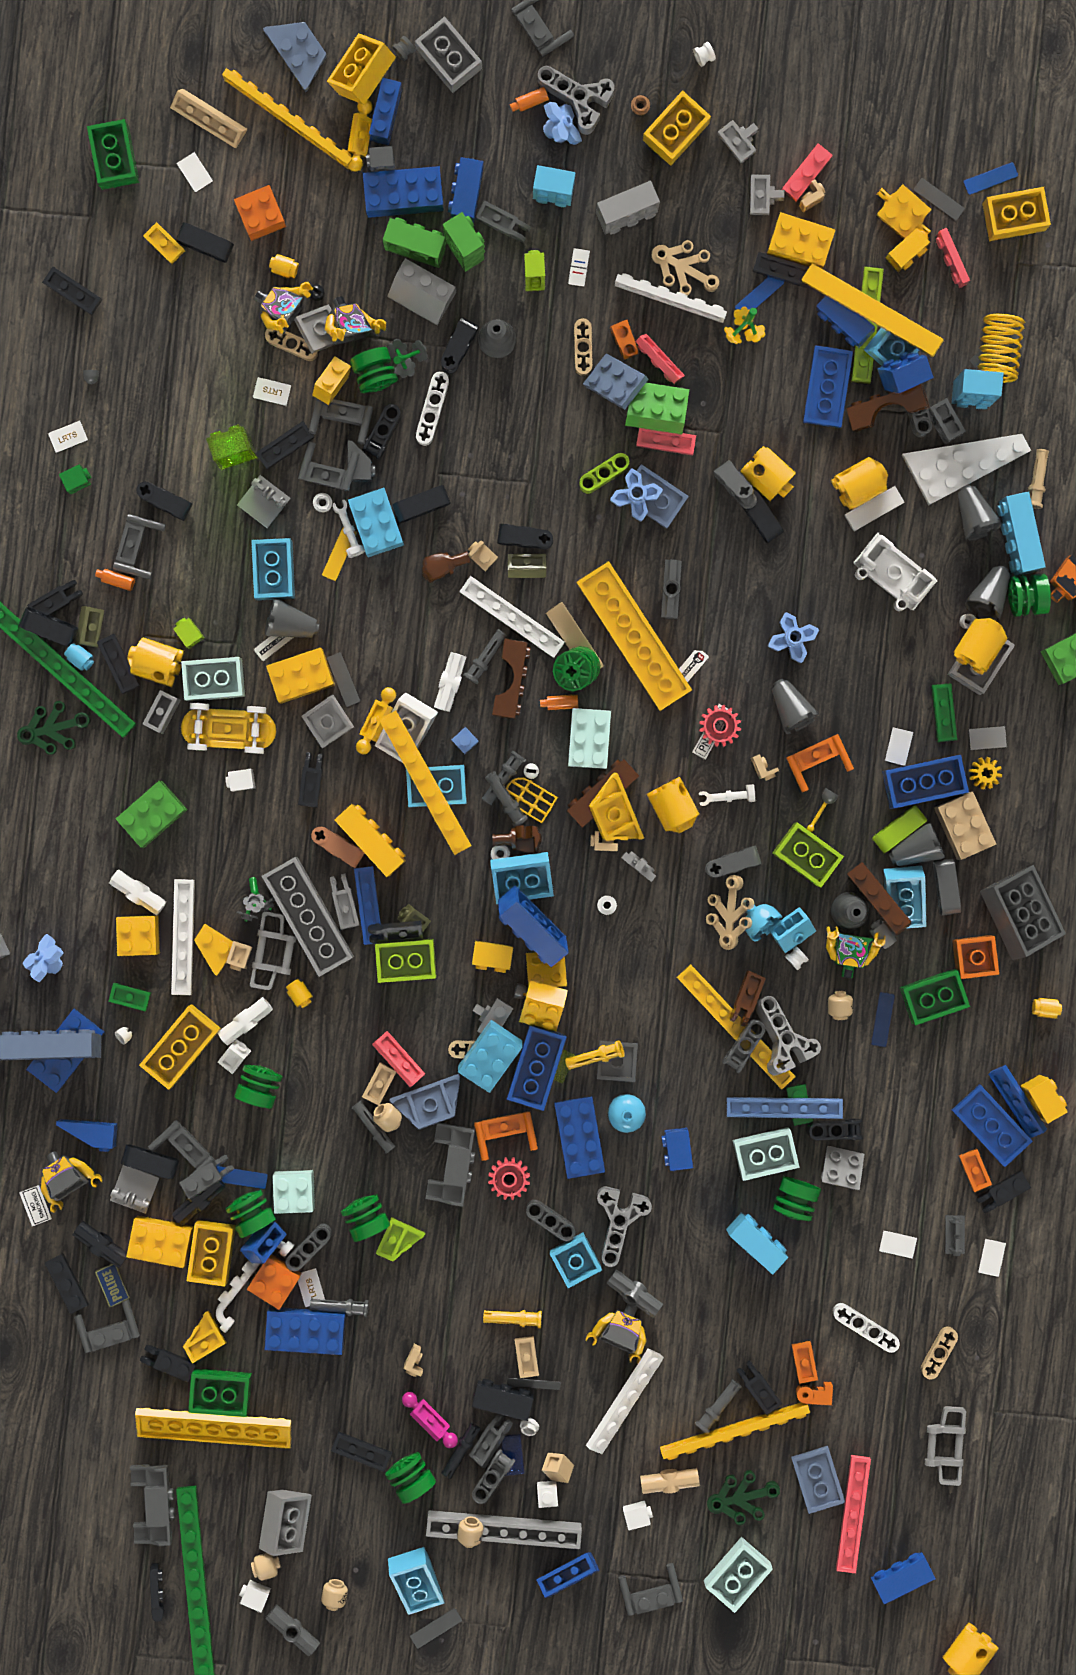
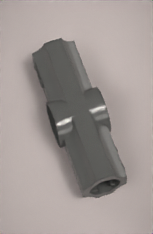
[661,559,682,619]
[606,1270,663,1318]
[265,1604,320,1657]

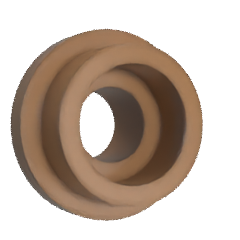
[631,95,650,115]

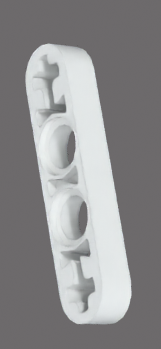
[416,372,449,446]
[833,1303,900,1353]

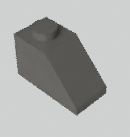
[348,441,376,482]

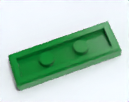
[931,683,957,742]

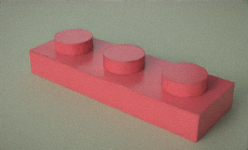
[782,144,833,202]
[936,228,970,288]
[635,334,685,384]
[636,428,696,455]
[372,1031,425,1087]

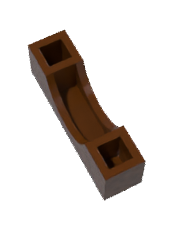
[846,384,930,432]
[492,639,531,719]
[567,759,639,828]
[847,862,911,936]

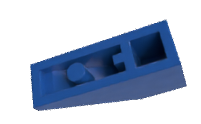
[56,1119,118,1152]

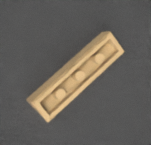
[170,89,247,148]
[546,602,604,669]

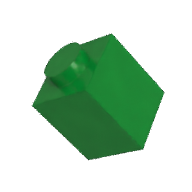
[59,464,92,494]

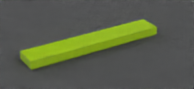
[851,267,884,384]

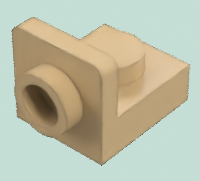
[799,179,825,212]
[468,541,498,572]
[751,754,779,781]
[590,831,618,851]
[226,941,252,972]
[404,1343,423,1377]

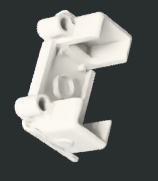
[854,533,938,611]

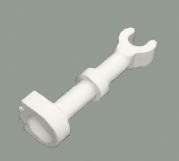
[333,500,365,558]
[699,784,755,806]

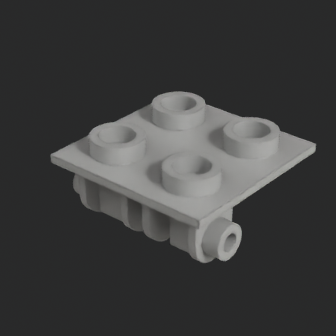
[237,475,291,528]
[820,1146,864,1190]
[110,1165,159,1214]

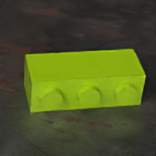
[524,250,545,291]

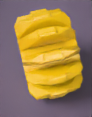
[969,757,1002,789]

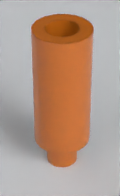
[510,87,549,112]
[95,569,135,591]
[540,695,578,710]

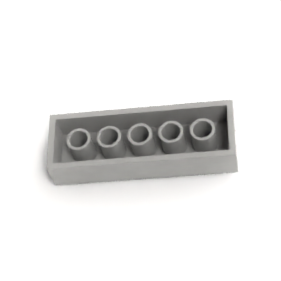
[262,857,354,977]

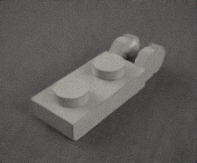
[330,873,360,930]

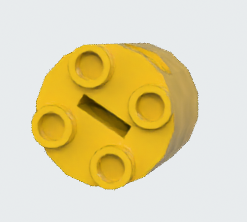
[740,446,796,501]
[831,457,888,510]
[954,618,1008,675]
[127,637,184,687]
[647,777,699,833]
[943,1622,999,1675]

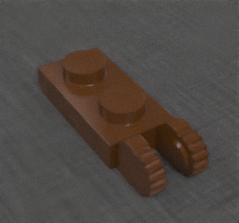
[730,970,766,1027]

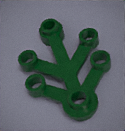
[17,701,91,755]
[707,1470,780,1525]

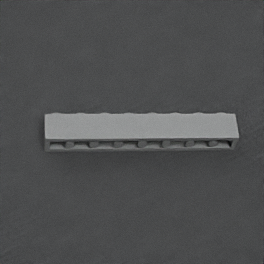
[426,1510,582,1549]

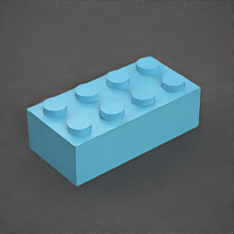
[997,492,1046,576]

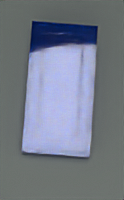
[502,1434,524,1476]

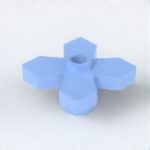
[543,102,582,145]
[610,469,663,522]
[768,612,819,663]
[23,934,63,982]

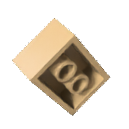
[934,792,996,860]

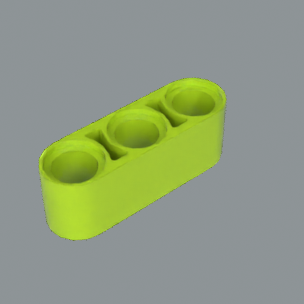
[579,453,629,494]
[872,805,927,854]

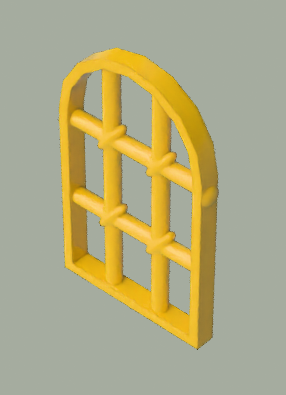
[506,778,558,823]

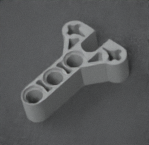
[538,66,615,135]
[755,996,821,1076]
[597,1186,652,1267]

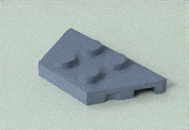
[263,22,327,92]
[389,1074,460,1130]

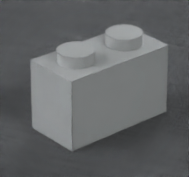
[143,690,181,734]

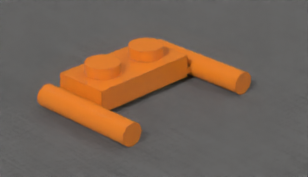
[786,734,854,792]
[474,1111,538,1161]

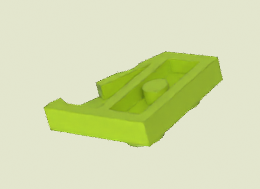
[376,1218,425,1261]

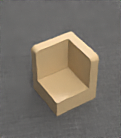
[542,1453,574,1483]

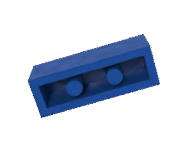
[369,78,402,145]
[448,157,484,223]
[816,296,875,348]
[536,1552,600,1598]
[871,1552,936,1604]

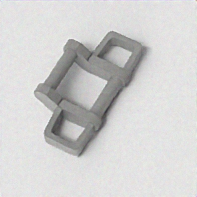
[250,912,297,990]
[925,1406,966,1486]

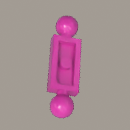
[402,1392,458,1448]

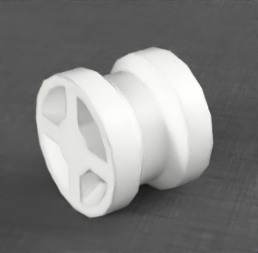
[693,42,716,67]
[785,946,809,970]

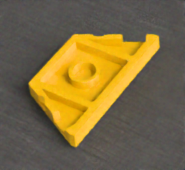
[589,773,644,841]

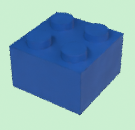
[877,352,934,393]

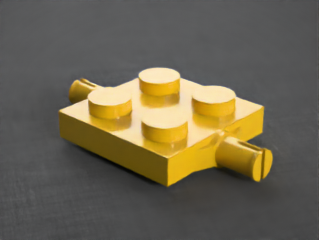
[877,184,931,239]

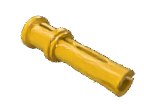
[565,1040,624,1070]
[483,1310,542,1328]

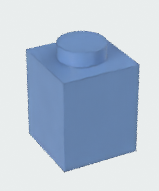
[452,727,479,754]

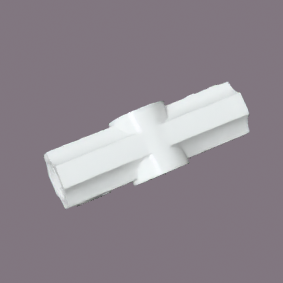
[434,652,466,712]
[109,870,166,916]
[218,997,273,1046]

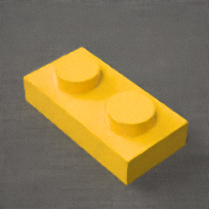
[143,222,185,264]

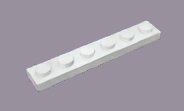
[615,274,727,323]
[460,576,565,658]
[171,879,195,995]
[586,1349,664,1454]

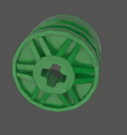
[350,347,399,393]
[1008,574,1051,617]
[553,646,601,691]
[234,1065,283,1109]
[773,1177,821,1221]
[225,1189,276,1238]
[341,1194,391,1242]
[385,1452,436,1504]

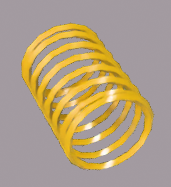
[977,314,1025,383]

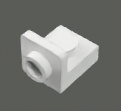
[218,1039,251,1074]

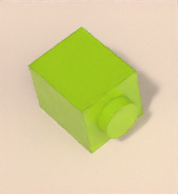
[174,618,205,649]

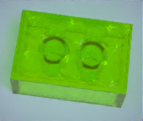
[206,425,258,470]

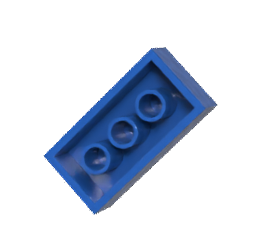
[363,166,444,218]
[882,755,969,809]
[498,885,569,967]
[507,1025,567,1111]
[265,1307,346,1355]

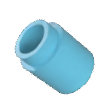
[64,643,94,671]

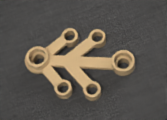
[652,240,719,296]
[706,875,754,950]

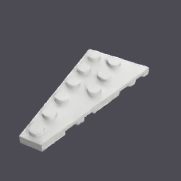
[902,434,1031,505]

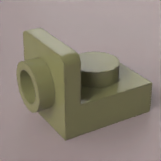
[397,904,431,931]

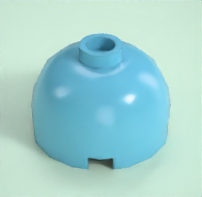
[744,904,783,941]
[608,1094,646,1133]

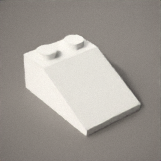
[375,692,438,763]

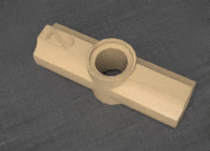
[640,1468,700,1494]

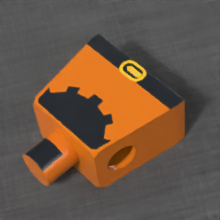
[1050,555,1076,603]

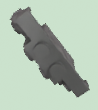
[425,1123,475,1207]
[130,1464,175,1546]

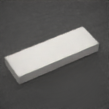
[845,486,904,531]

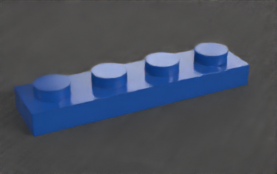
[354,866,381,945]
[988,1065,1047,1138]

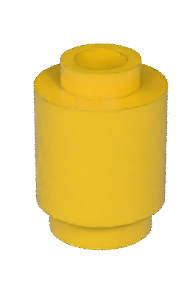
[269,254,299,278]
[286,979,313,1008]
[1032,998,1062,1019]

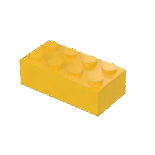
[335,804,406,877]
[139,1004,221,1090]

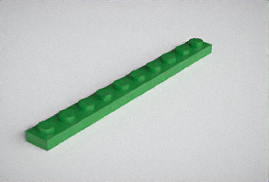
[0,602,137,738]
[176,1486,215,1675]

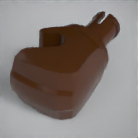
[422,551,470,583]
[492,825,542,852]

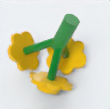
[724,307,766,344]

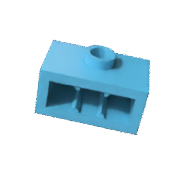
[768,907,816,953]

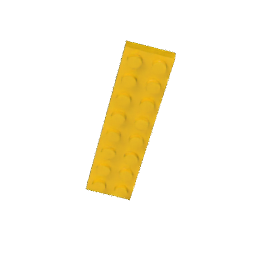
[576,561,692,711]
[135,1408,291,1448]

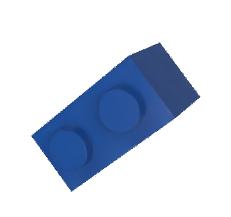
[661,1128,693,1171]
[240,1221,287,1264]

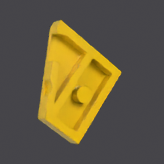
[194,924,233,976]
[183,1311,227,1363]

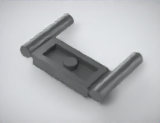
[511,0,574,57]
[308,399,373,444]
[298,442,359,491]
[113,514,166,580]
[148,1120,215,1175]
[74,1299,140,1353]
[618,1563,683,1616]

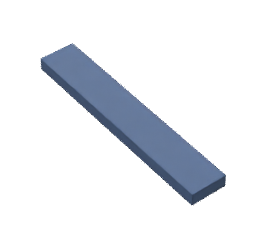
[727,1097,843,1119]

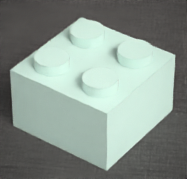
[273,1170,315,1214]

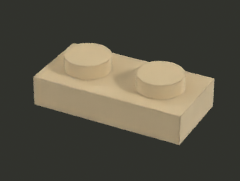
[362,1062,396,1106]
[515,1336,539,1378]

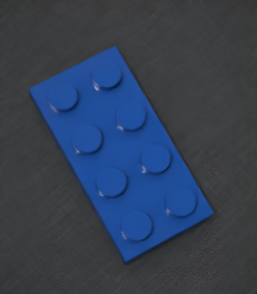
[803,345,853,428]
[26,1008,104,1093]
[952,1084,1033,1167]
[554,1096,605,1179]

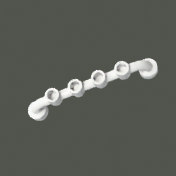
[216,1241,294,1333]

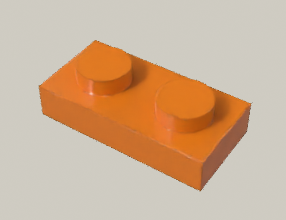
[959,1149,992,1192]
[791,1341,818,1384]

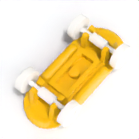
[181,703,276,754]

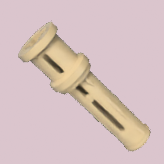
[1028,449,1049,509]

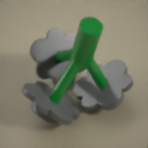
[387,339,428,378]
[236,877,275,922]

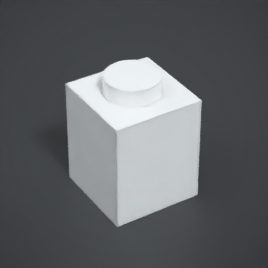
[226,769,256,792]
[537,1481,558,1508]
[623,1501,653,1530]
[239,1580,271,1612]

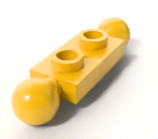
[347,100,373,172]
[356,687,396,754]

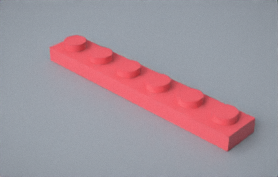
[836,1455,871,1573]

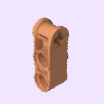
[311,827,365,868]

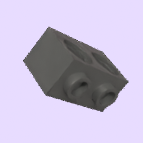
[366,146,395,172]
[929,398,966,445]

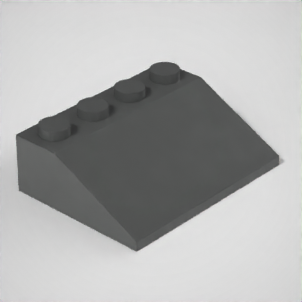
[980,865,1066,960]

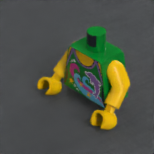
[826,926,886,978]

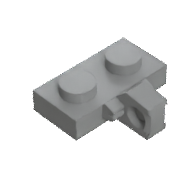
[717,120,758,164]
[750,175,785,215]
[621,851,656,882]
[473,998,513,1033]

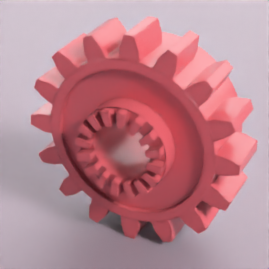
[699,705,741,747]
[488,1157,530,1200]

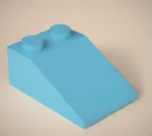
[883,866,926,929]
[388,1547,444,1615]

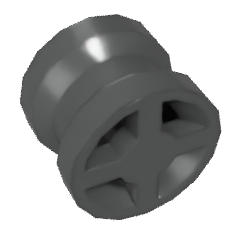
[392,36,416,61]

